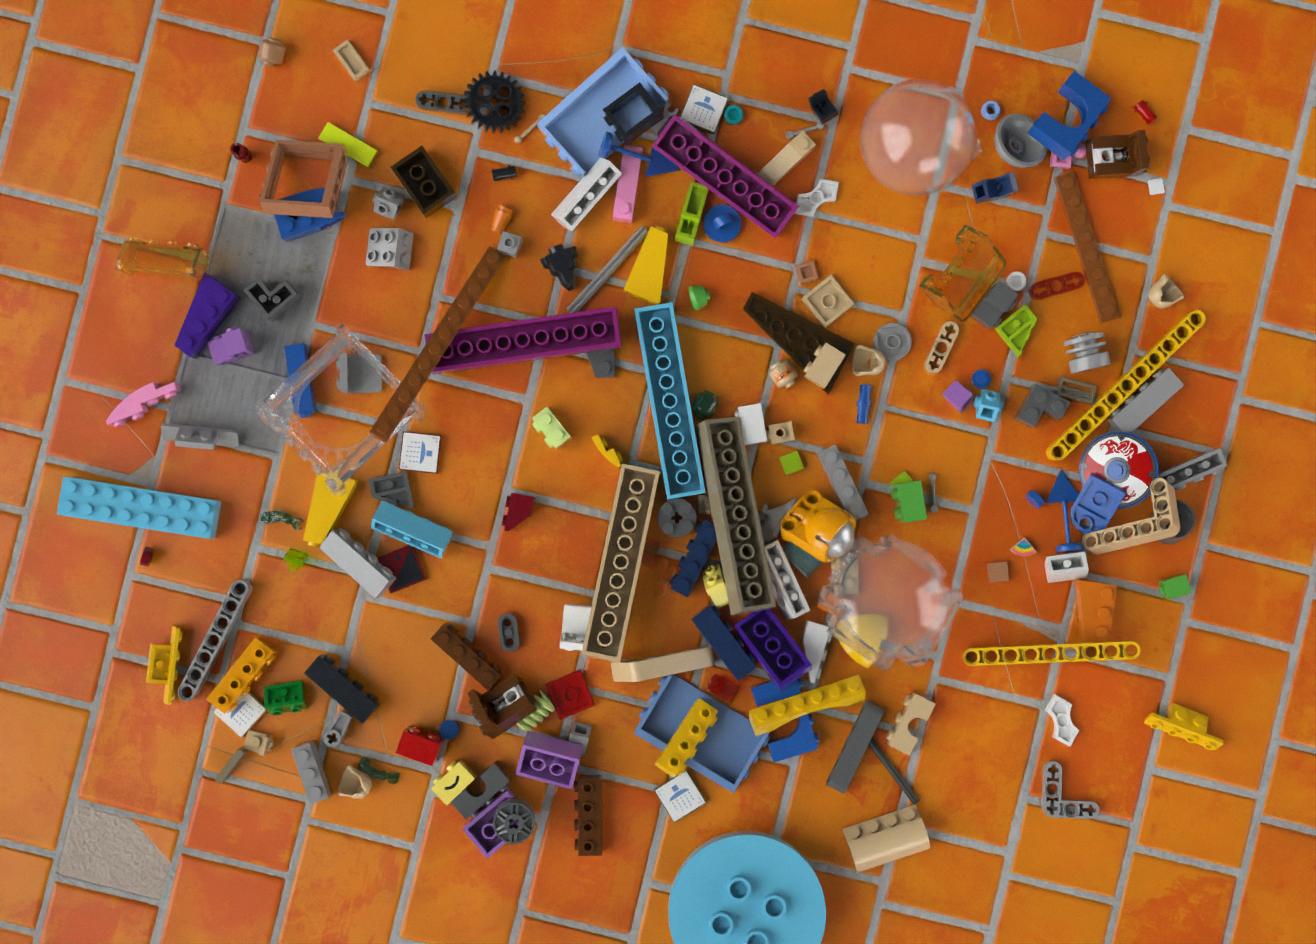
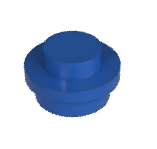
[971,369,991,389]

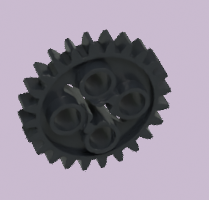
[463,70,526,134]

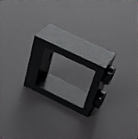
[603,82,664,145]

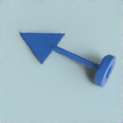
[598,131,680,177]
[1045,470,1084,553]

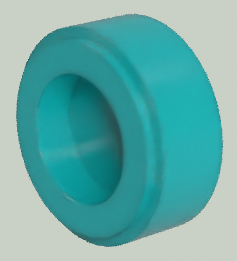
[724,105,743,125]

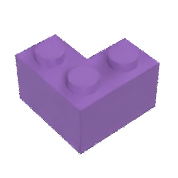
[207,327,256,366]

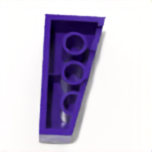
[174,272,241,359]

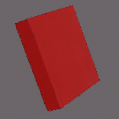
[545,669,595,720]

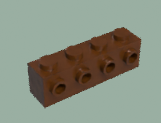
[431,623,503,690]
[574,775,602,856]

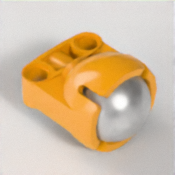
[780,490,856,563]

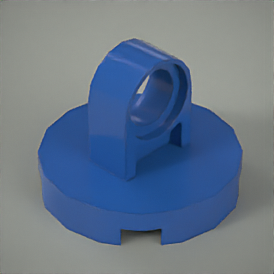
[703,204,741,243]

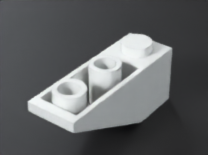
[801,620,832,683]

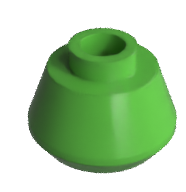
[688,285,710,311]

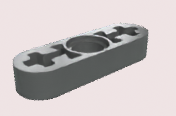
[415,91,469,115]

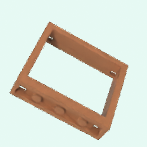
[259,140,347,218]

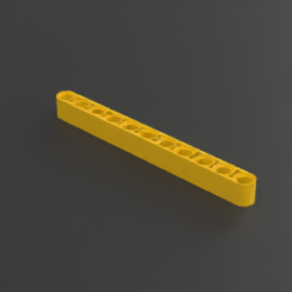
[1046,310,1206,461]

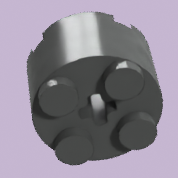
[658,498,696,537]

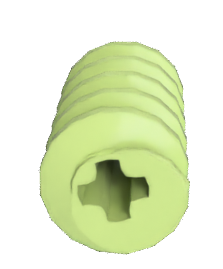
[517,691,555,732]

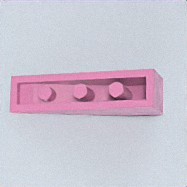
[613,145,643,223]

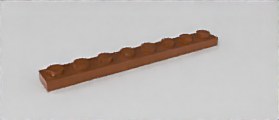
[1054,171,1120,323]

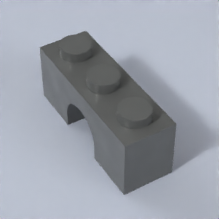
[451,761,511,819]

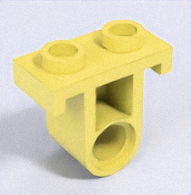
[702,564,729,609]

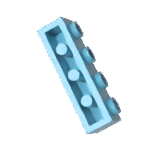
[371,501,453,558]

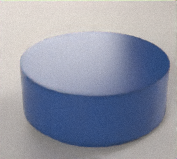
[1025,490,1044,509]
[439,720,459,740]

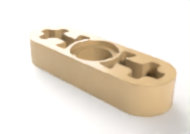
[924,321,959,374]

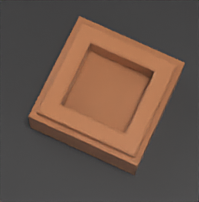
[795,260,819,285]
[987,561,1009,583]

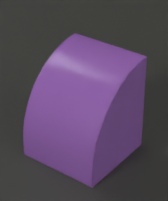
[943,380,974,413]

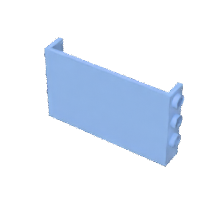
[537,47,669,177]

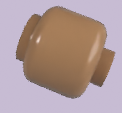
[258,37,286,67]

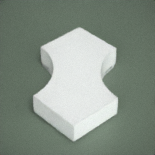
[795,179,839,217]
[1045,694,1079,747]

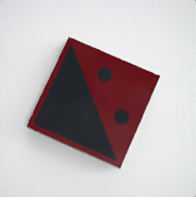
[377,545,427,594]

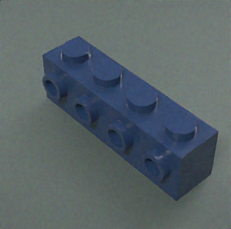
[669,519,717,597]
[691,605,756,681]

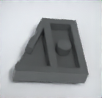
[369,471,415,508]

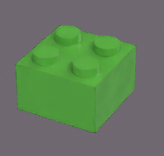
[890,481,927,523]

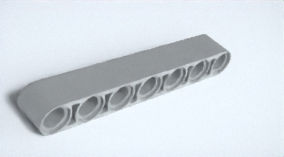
[178,579,252,701]

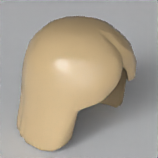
[1148,274,1184,309]
[852,345,885,376]
[338,765,372,799]

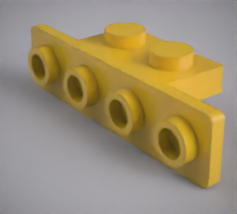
[146,626,182,705]
[1144,703,1224,750]

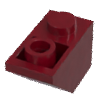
[502,493,535,531]

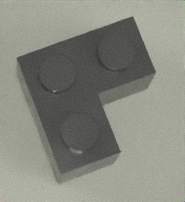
[243,278,302,322]
[970,281,1018,330]
[1014,384,1070,428]

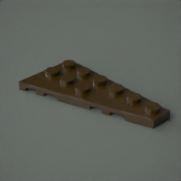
[743,292,855,395]

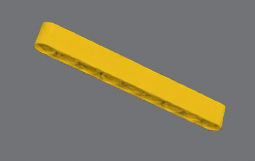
[963,640,1141,666]

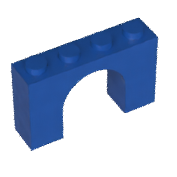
[1027,70,1111,160]
[750,678,820,762]

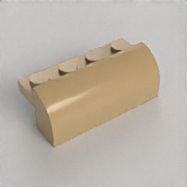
[843,805,931,873]

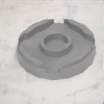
[873,323,912,361]

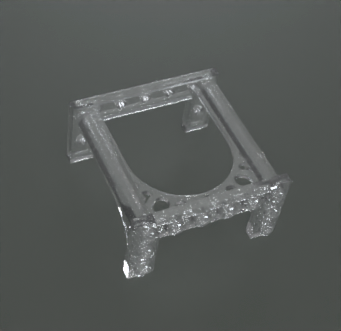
[254,323,425,496]

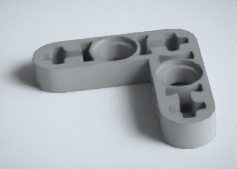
[1042,760,1100,819]

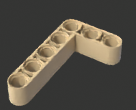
[1082,478,1180,554]
[610,646,715,682]

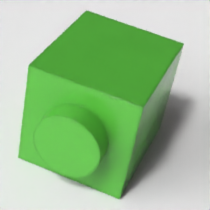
[1158,574,1192,599]

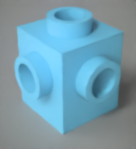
[973,389,1003,422]

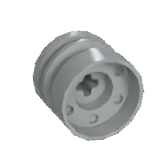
[1063,332,1111,374]

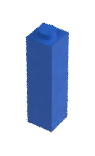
[284,343,317,418]

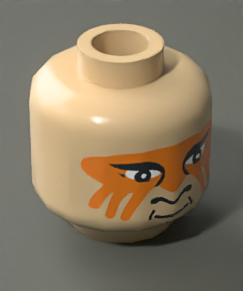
[769,359,798,388]

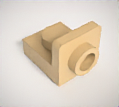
[244,729,273,756]

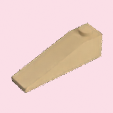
[758,131,816,185]

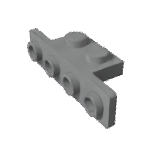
[161,423,240,450]

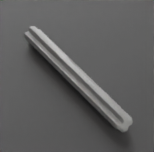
[567,226,648,313]

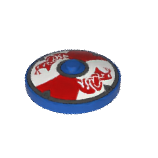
[1079,431,1159,509]

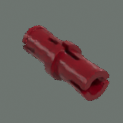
[230,143,252,163]

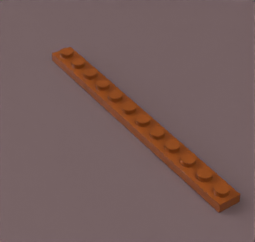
[369,246,506,444]

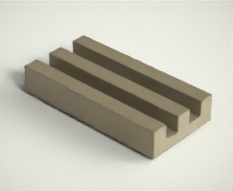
[1055,376,1097,405]
[215,747,249,784]

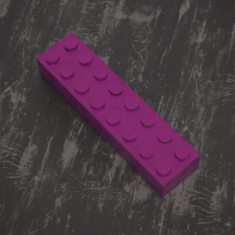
[652,114,800,238]

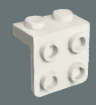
[560,604,592,651]

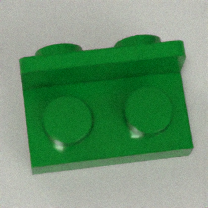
[264,680,307,716]

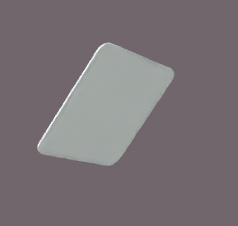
[1148,178,1165,195]

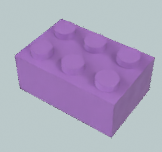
[516,730,583,789]
[462,788,518,858]

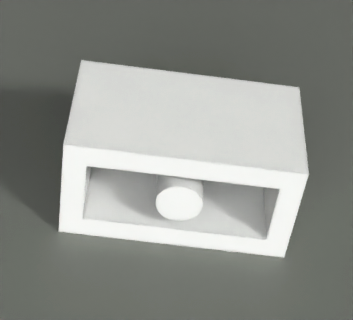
[734,403,767,445]
[1044,552,1089,583]

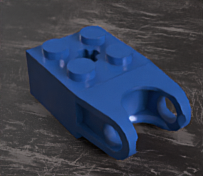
[274,187,346,242]

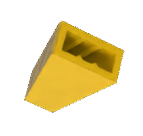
[624,226,668,305]
[303,472,358,547]

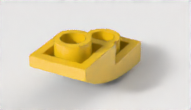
[592,434,623,468]

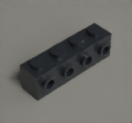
[304,654,380,724]

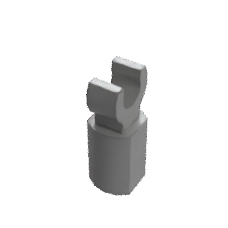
[649,102,678,136]

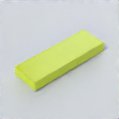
[318,122,378,168]

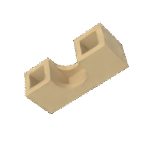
[886,692,936,756]

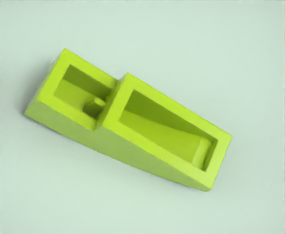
[674,182,709,246]

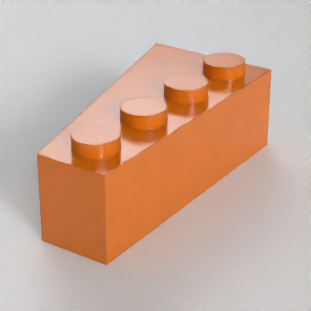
[1073,579,1117,662]

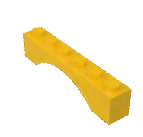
[749,675,866,736]

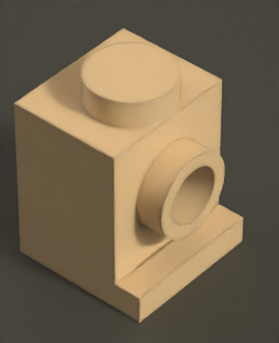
[765,421,795,445]

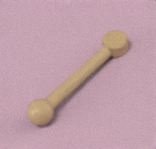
[514,114,545,143]

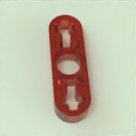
[1029,272,1085,300]

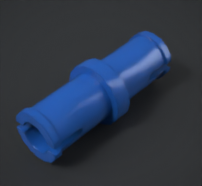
[856,384,872,424]

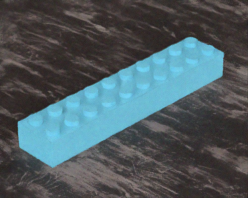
[634,302,706,500]

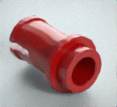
[1134,100,1157,125]

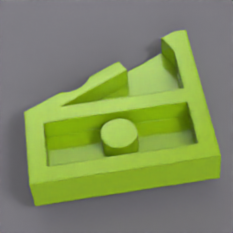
[994,304,1037,357]

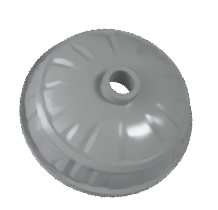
[994,114,1047,168]

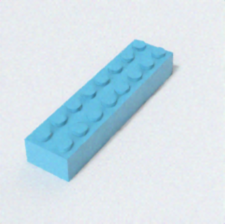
[57,476,222,539]

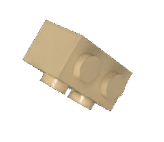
[803,343,845,389]

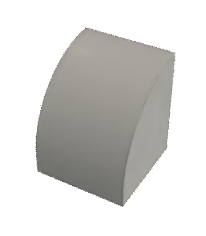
[568,721,592,755]

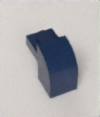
[971,172,1019,203]

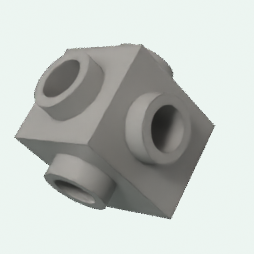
[372,186,405,220]

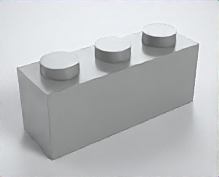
[291,740,333,804]

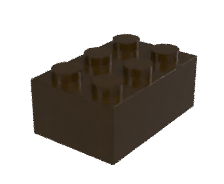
[390,145,457,218]

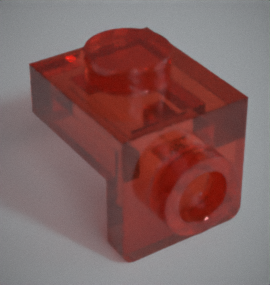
[707,673,741,703]

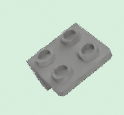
[366,228,414,271]
[336,353,382,394]

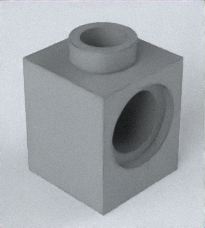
[497,231,523,258]

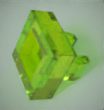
[283,548,309,573]

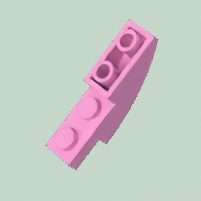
[106,382,182,427]

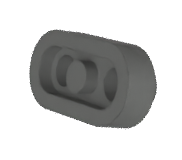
[498,613,520,652]

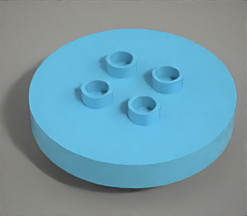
[668,831,826,944]

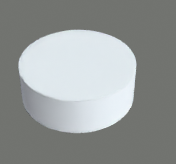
[1006,271,1026,291]

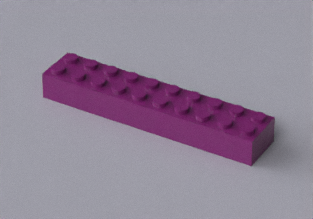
[424,307,623,374]

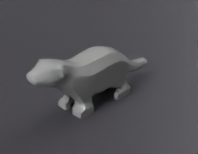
[760,498,798,545]

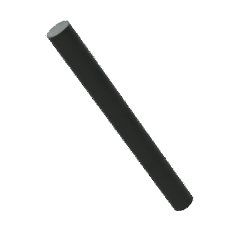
[869,739,920,805]

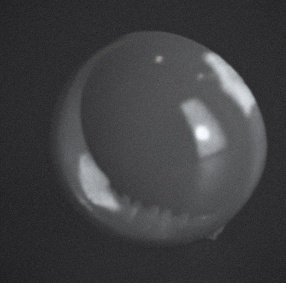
[860,79,983,195]

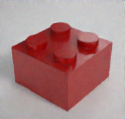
[395,725,445,766]

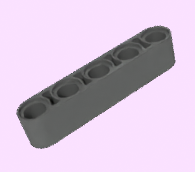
[826,700,884,794]

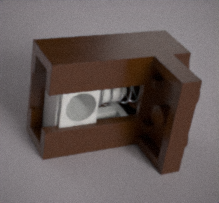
[1085,130,1150,179]
[467,673,538,739]

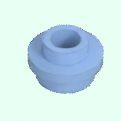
[981,101,1001,120]

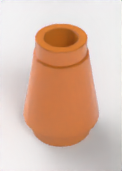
[491,204,513,234]

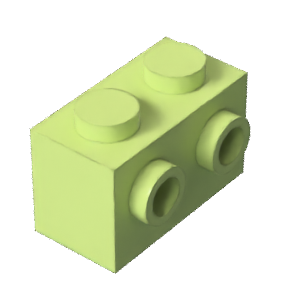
[532,406,572,449]

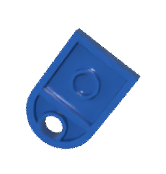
[1070,473,1127,534]

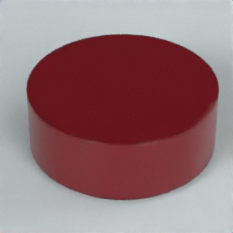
[140,546,154,567]

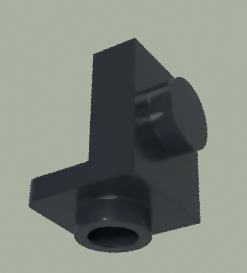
[808,89,839,125]

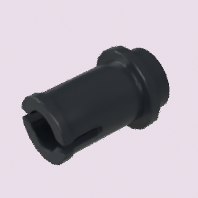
[492,165,517,182]

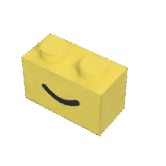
[431,760,477,805]

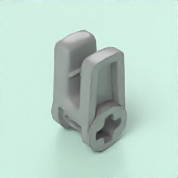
[324,710,354,747]

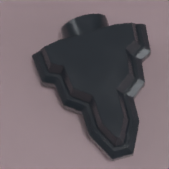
[540,244,578,291]

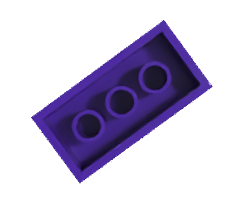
[734,609,812,692]

